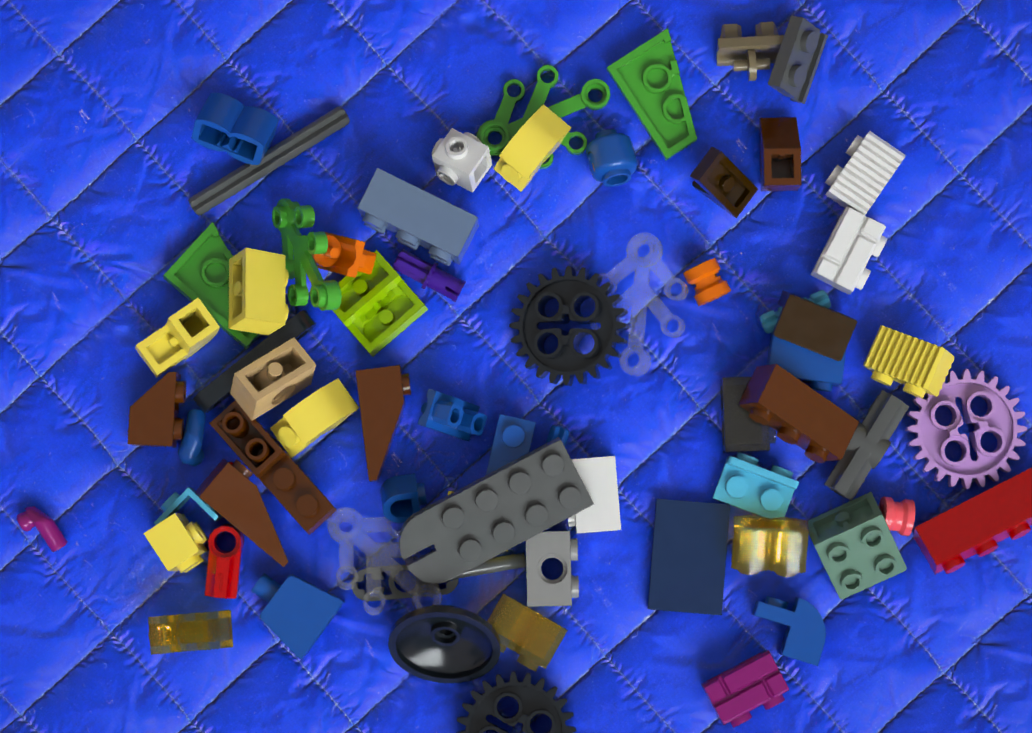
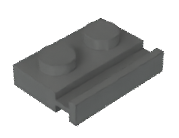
[768,15,828,104]

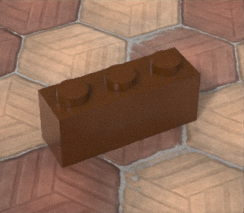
[738,364,859,463]

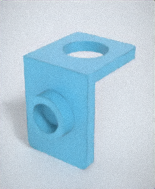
[154,487,222,525]

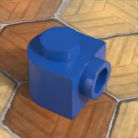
[380,473,427,523]

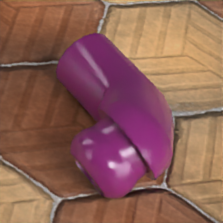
[16,506,68,552]

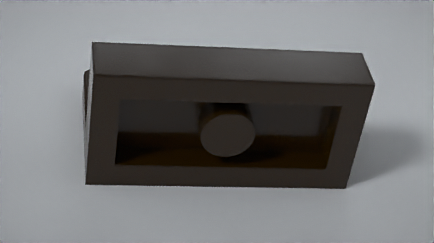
[773,290,857,361]

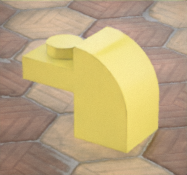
[493,104,572,192]
[135,298,220,378]
[270,378,359,458]

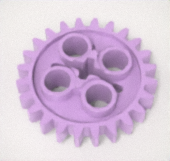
[905,369,1027,489]

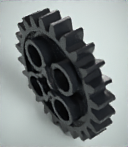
[509,266,630,386]
[456,671,576,733]

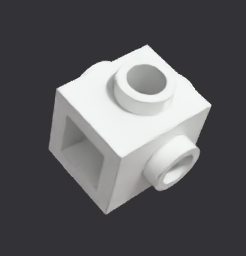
[432,128,492,193]

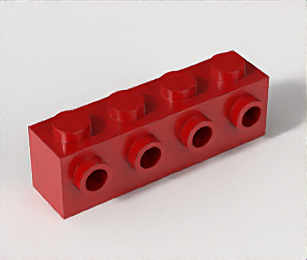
[914,467,1032,575]

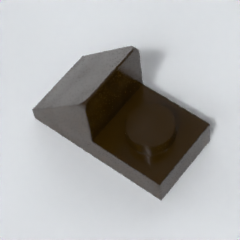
[690,147,758,218]

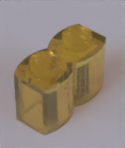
[731,515,809,577]
[487,593,568,672]

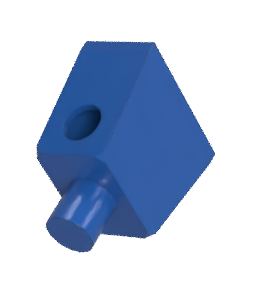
[251,573,345,659]

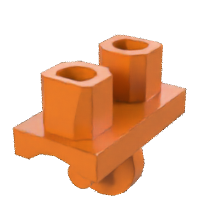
[311,232,376,278]

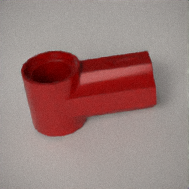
[205,524,244,599]

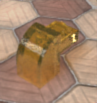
[148,610,233,655]

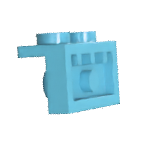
[712,452,799,524]

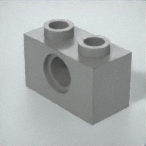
[526,531,579,607]

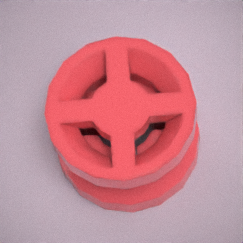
[879,496,915,536]

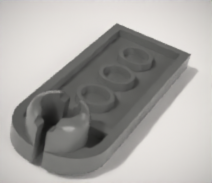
[398,437,594,584]

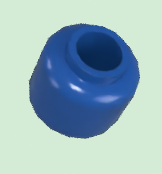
[586,129,638,187]

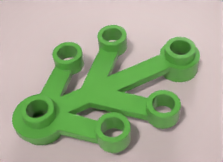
[477,65,610,169]
[272,198,342,311]

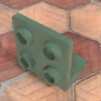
[804,492,907,599]

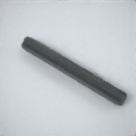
[188,106,350,215]

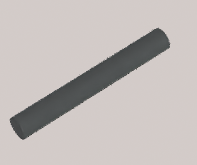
[416,553,526,585]

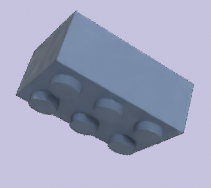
[357,168,479,266]

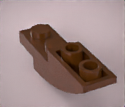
[209,400,337,535]

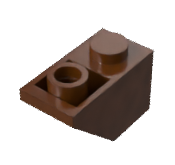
[759,117,802,191]
[128,372,186,448]

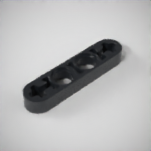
[193,310,316,414]

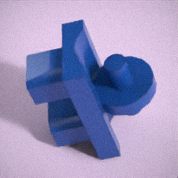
[418,389,487,441]

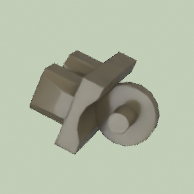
[716,22,784,81]

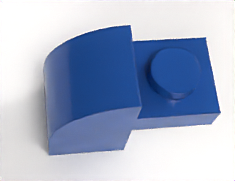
[752,596,826,666]

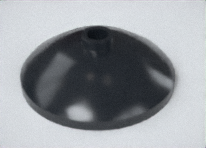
[388,605,501,683]

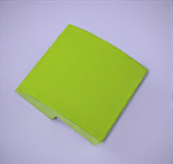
[332,250,428,357]

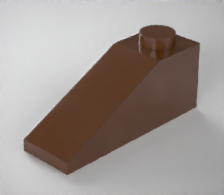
[356,365,411,482]
[195,458,288,567]

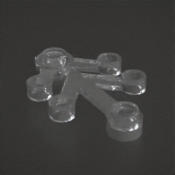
[590,233,688,376]
[328,507,442,615]

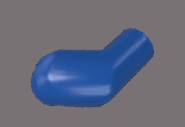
[178,409,206,466]

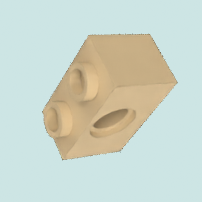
[230,337,316,421]

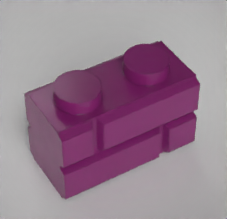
[701,650,789,727]

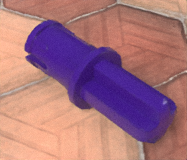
[393,250,466,302]

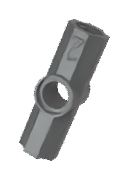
[824,390,909,501]

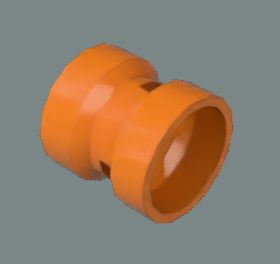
[683,258,731,307]

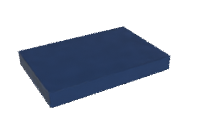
[647,499,730,615]

